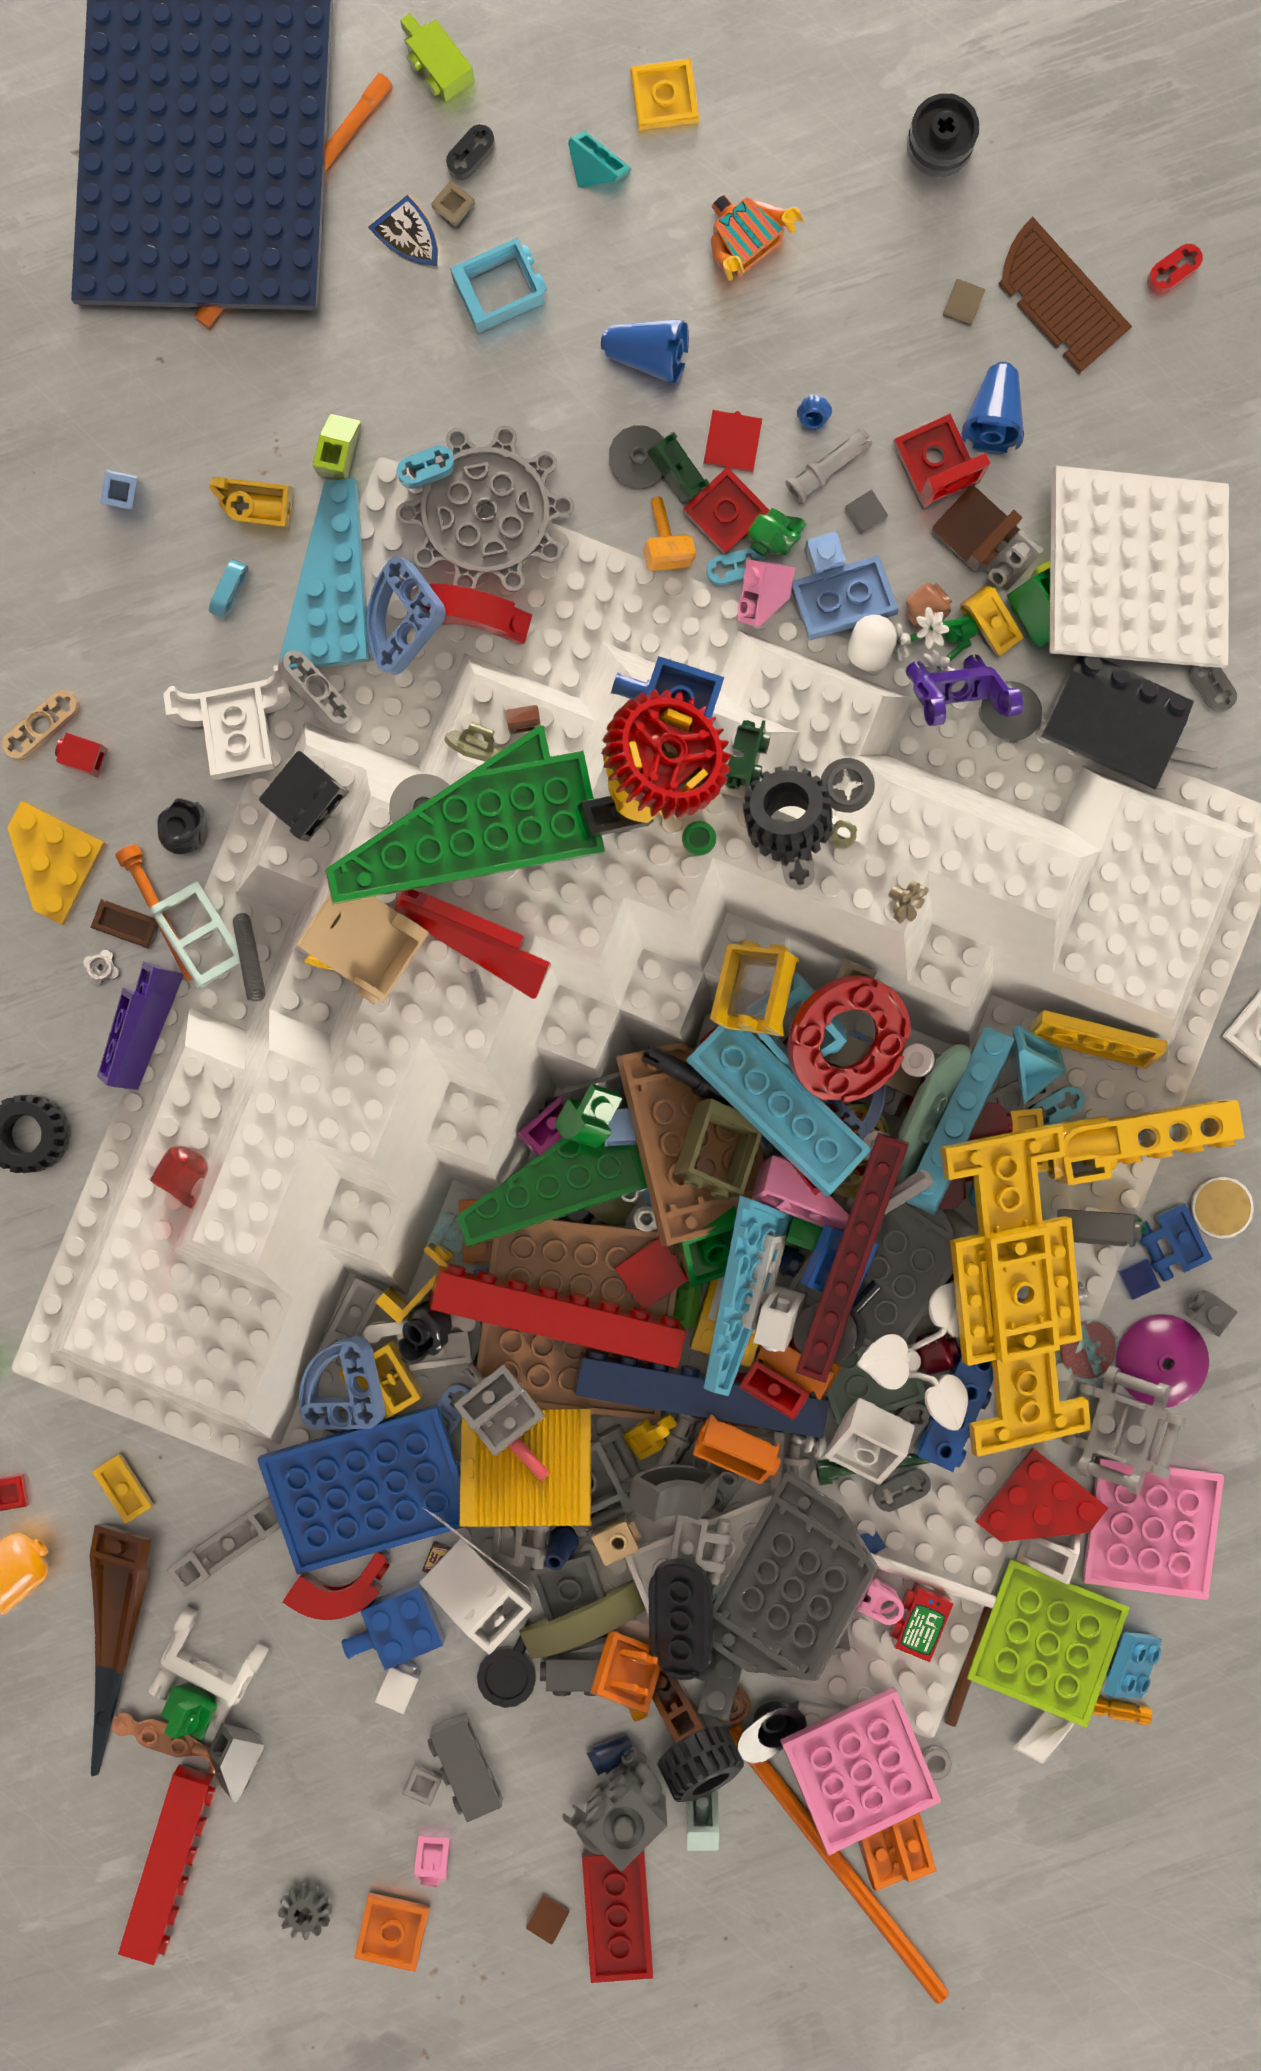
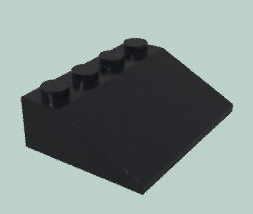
[1041,655,1194,790]

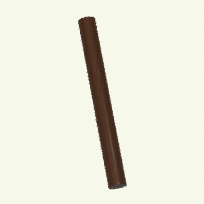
[944,1606,992,1727]

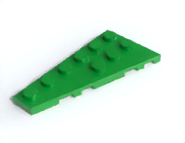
[457,1107,647,1248]

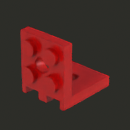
[893,413,991,509]

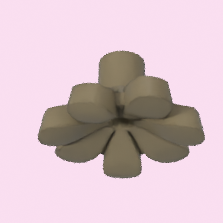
[888,881,929,923]

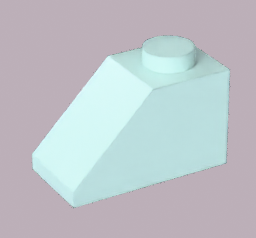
[686,1790,719,1851]

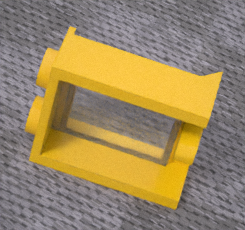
[710,941,799,1037]

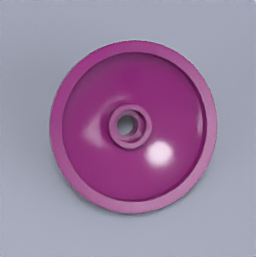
[1115,1314,1209,1408]

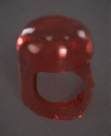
[149,1146,208,1208]

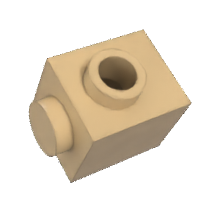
[591,1515,642,1566]

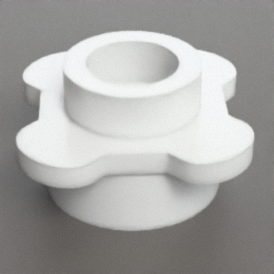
[83,950,119,985]

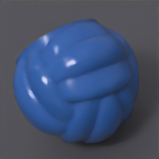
[797,394,832,429]

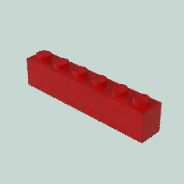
[118,1764,216,1966]

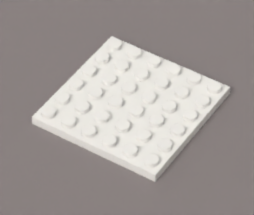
[1050,466,1229,668]

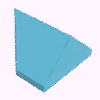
[1012,1025,1066,1104]

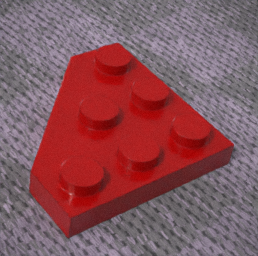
[975,1447,1108,1542]

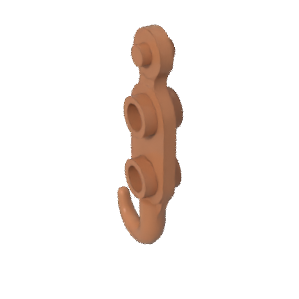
[112,1713,216,1775]

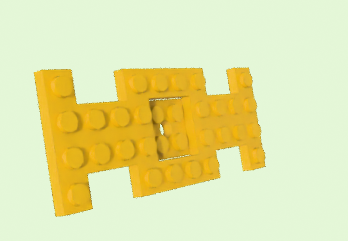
[940,1123,1091,1457]

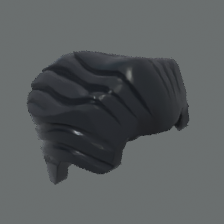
[157,798,208,854]

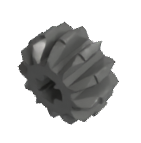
[278,1882,332,1940]

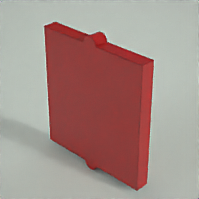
[703,410,763,472]
[614,1237,688,1310]

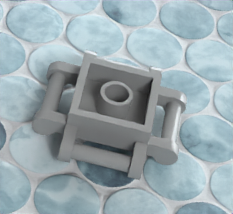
[1062,1366,1186,1495]

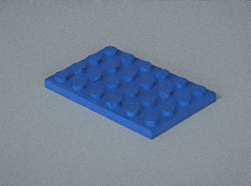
[257,1404,464,1575]

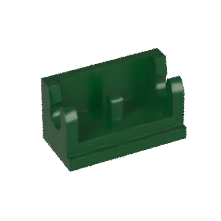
[646,432,710,502]

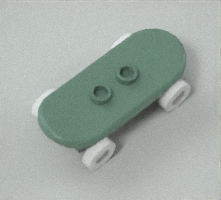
[863,1044,971,1186]

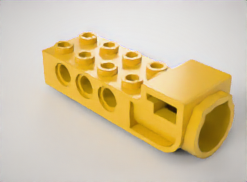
[1044,1100,1245,1185]

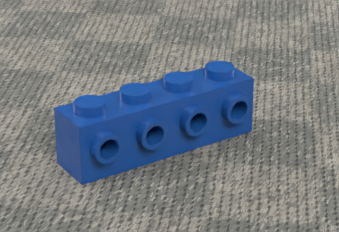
[914,1346,994,1472]

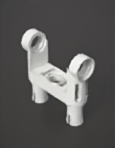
[148,1605,269,1729]

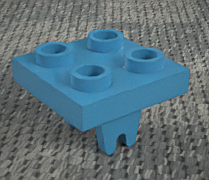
[1103,1632,1162,1699]

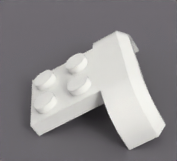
[163,665,291,781]

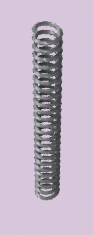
[233,913,266,1002]

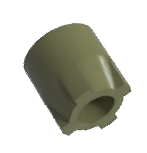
[828,820,858,850]

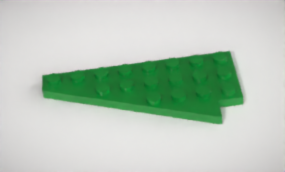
[325,725,605,905]

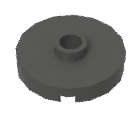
[609,425,664,488]

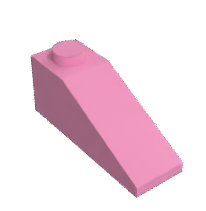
[752,1155,849,1230]

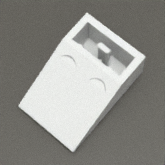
[419,1538,532,1655]

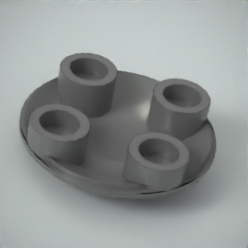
[979,681,1042,743]

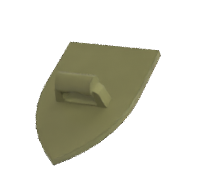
[444,722,503,761]

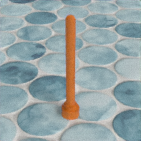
[115,844,193,981]

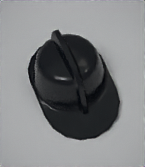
[737,1700,807,1763]

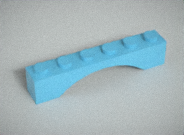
[906,1026,1015,1215]

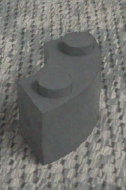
[628,1464,720,1522]

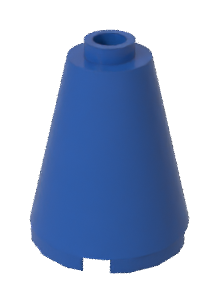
[601,319,689,383]
[961,362,1024,454]

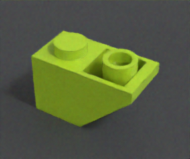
[312,414,361,480]

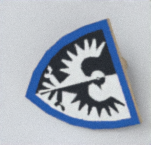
[368,193,439,266]

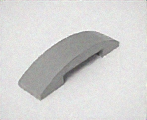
[166,1497,280,1596]

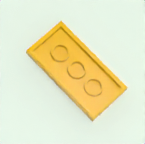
[1028,1010,1167,1069]

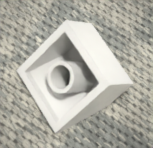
[824,1398,915,1485]

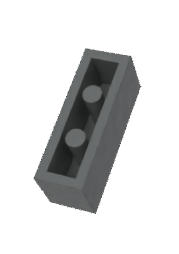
[427,1712,503,1822]

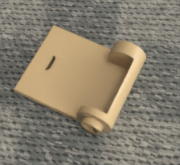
[296,894,429,1004]

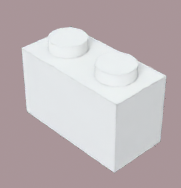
[753,1285,806,1352]

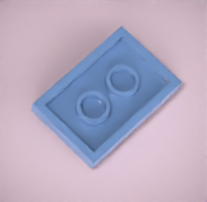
[791,555,898,641]

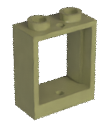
[673,1099,762,1200]

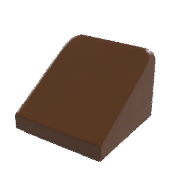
[506,705,541,734]
[526,1894,570,1945]

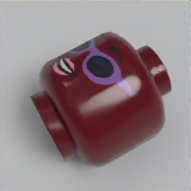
[915,1330,960,1375]

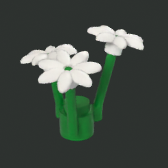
[892,607,977,673]

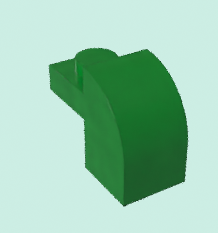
[554,1084,622,1147]
[161,1683,217,1740]

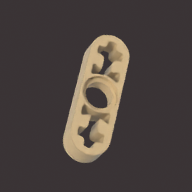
[2,690,80,760]

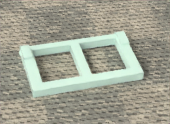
[149,881,240,989]

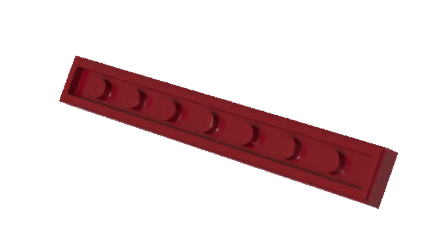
[795,1132,909,1383]

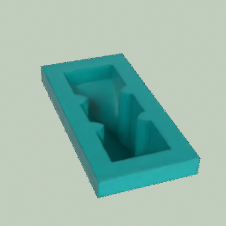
[568,130,632,187]

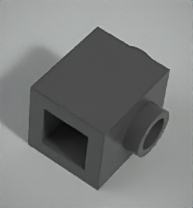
[1185,1290,1237,1337]

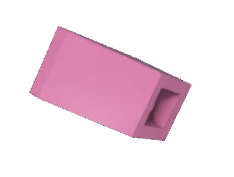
[737,559,795,627]

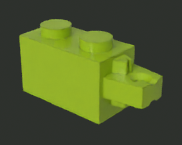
[400,13,475,103]

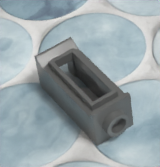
[1057,1209,1142,1247]

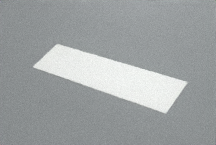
[422,1507,538,1596]

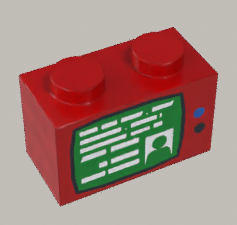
[889,1583,954,1662]

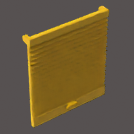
[460,1409,592,1527]

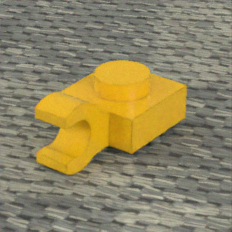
[623,1414,677,1461]

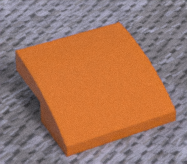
[858,1812,937,1891]

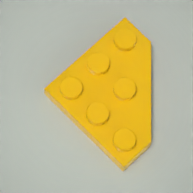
[7,800,106,925]

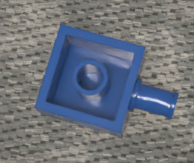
[611,656,724,719]
[341,1580,446,1670]

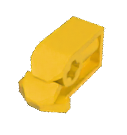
[209,477,293,528]

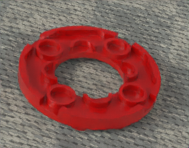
[787,975,910,1102]

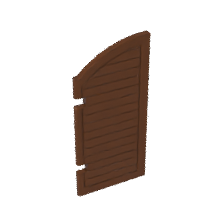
[998,217,1132,373]

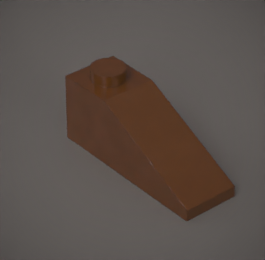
[652,1668,708,1743]

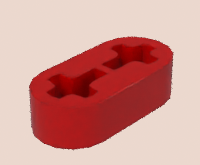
[1147,244,1203,294]

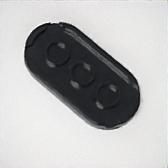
[648,1559,713,1680]

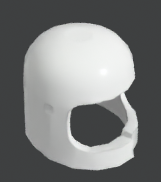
[847,615,897,671]

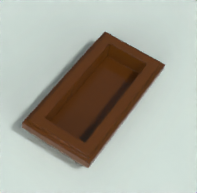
[90,899,158,949]

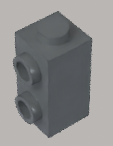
[540,1652,602,1696]

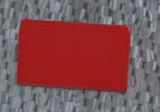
[739,1360,810,1421]

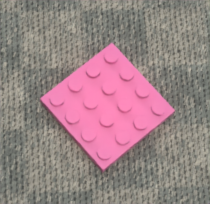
[1082,1457,1224,1600]
[780,1687,941,1855]

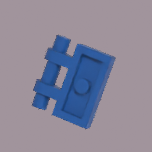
[1140,1203,1212,1282]

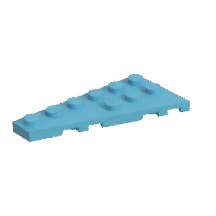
[278,478,370,670]
[704,1195,793,1396]

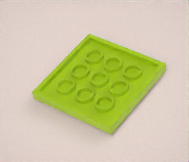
[966,1559,1130,1728]

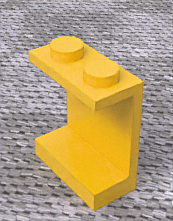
[375,1241,456,1324]

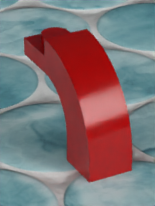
[423,584,533,645]
[282,1550,390,1620]

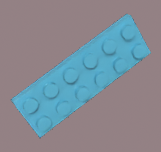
[686,1025,872,1197]

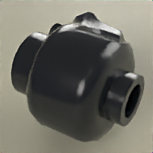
[398,1301,452,1365]

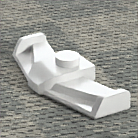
[1013,1710,1075,1764]

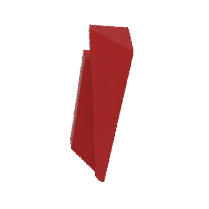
[394,889,551,999]

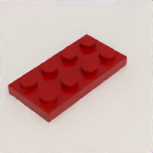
[582,1850,653,1983]

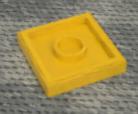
[630,58,699,131]

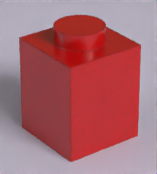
[55,733,108,778]

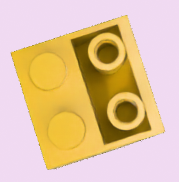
[338,1339,424,1420]

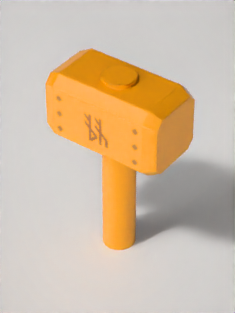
[643,496,696,571]

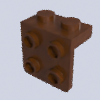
[932,486,1023,571]

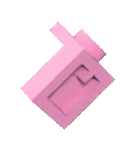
[414,1836,450,1887]

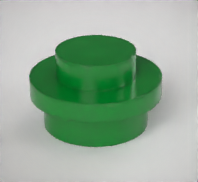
[682,821,716,856]

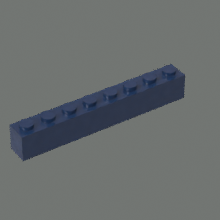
[573,1349,830,1438]

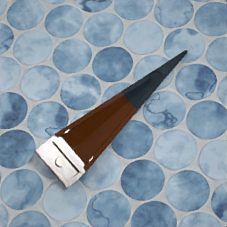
[89,1524,152,1777]

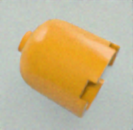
[0,1533,49,1615]

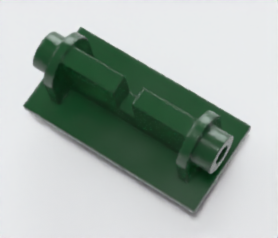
[724,720,771,791]

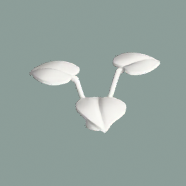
[857,1280,968,1431]

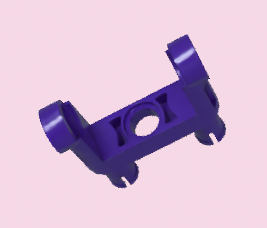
[906,654,1023,726]

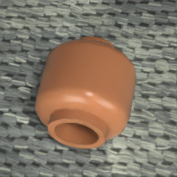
[905,583,952,628]

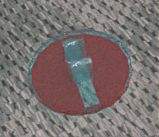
[1060,1319,1119,1381]

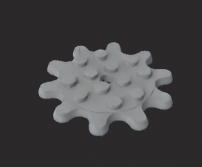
[396,426,574,592]

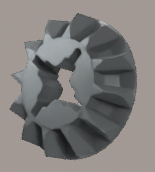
[821,758,875,813]

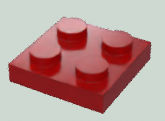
[683,466,770,554]

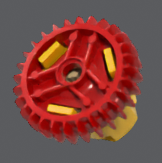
[601,689,731,823]

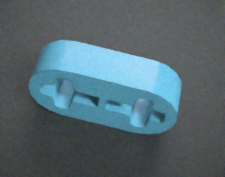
[397,445,455,489]
[706,548,764,587]
[209,559,248,619]
[1029,1086,1085,1125]

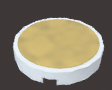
[1190,1176,1254,1239]

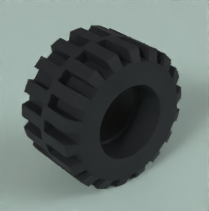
[743,766,833,862]
[0,1095,70,1173]
[657,1726,745,1802]

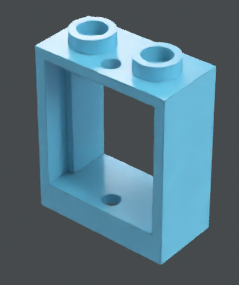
[450,237,547,334]
[746,972,847,1073]

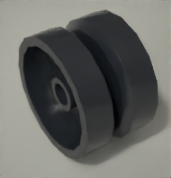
[907,93,979,177]

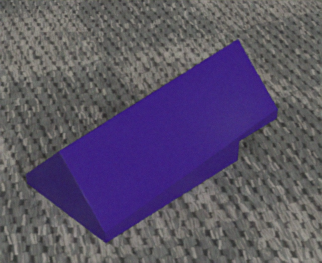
[97,961,183,1090]

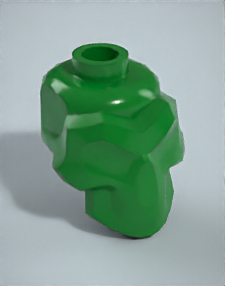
[747,508,807,557]

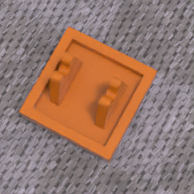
[590,1631,661,1714]

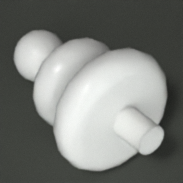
[790,1434,829,1460]

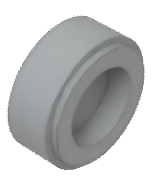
[922,1746,952,1780]

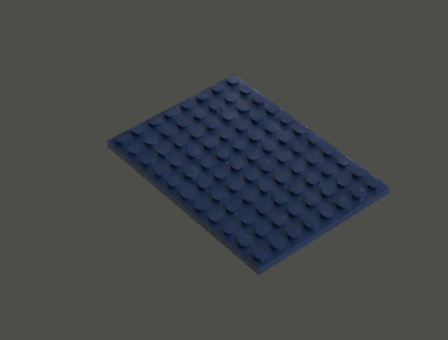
[71,0,333,310]

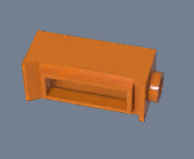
[755,1337,842,1400]
[692,1414,781,1484]

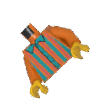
[711,195,804,281]

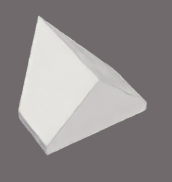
[1016,1534,1080,1584]

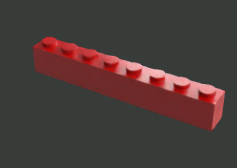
[429,1263,687,1368]

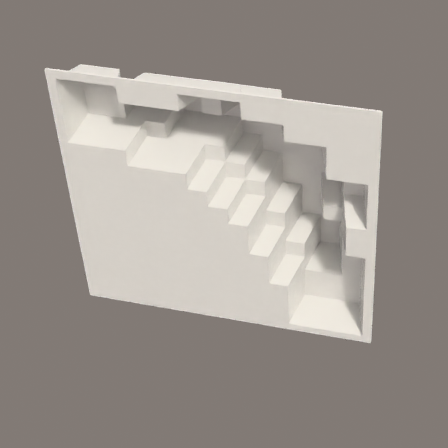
[12,456,1261,1738]

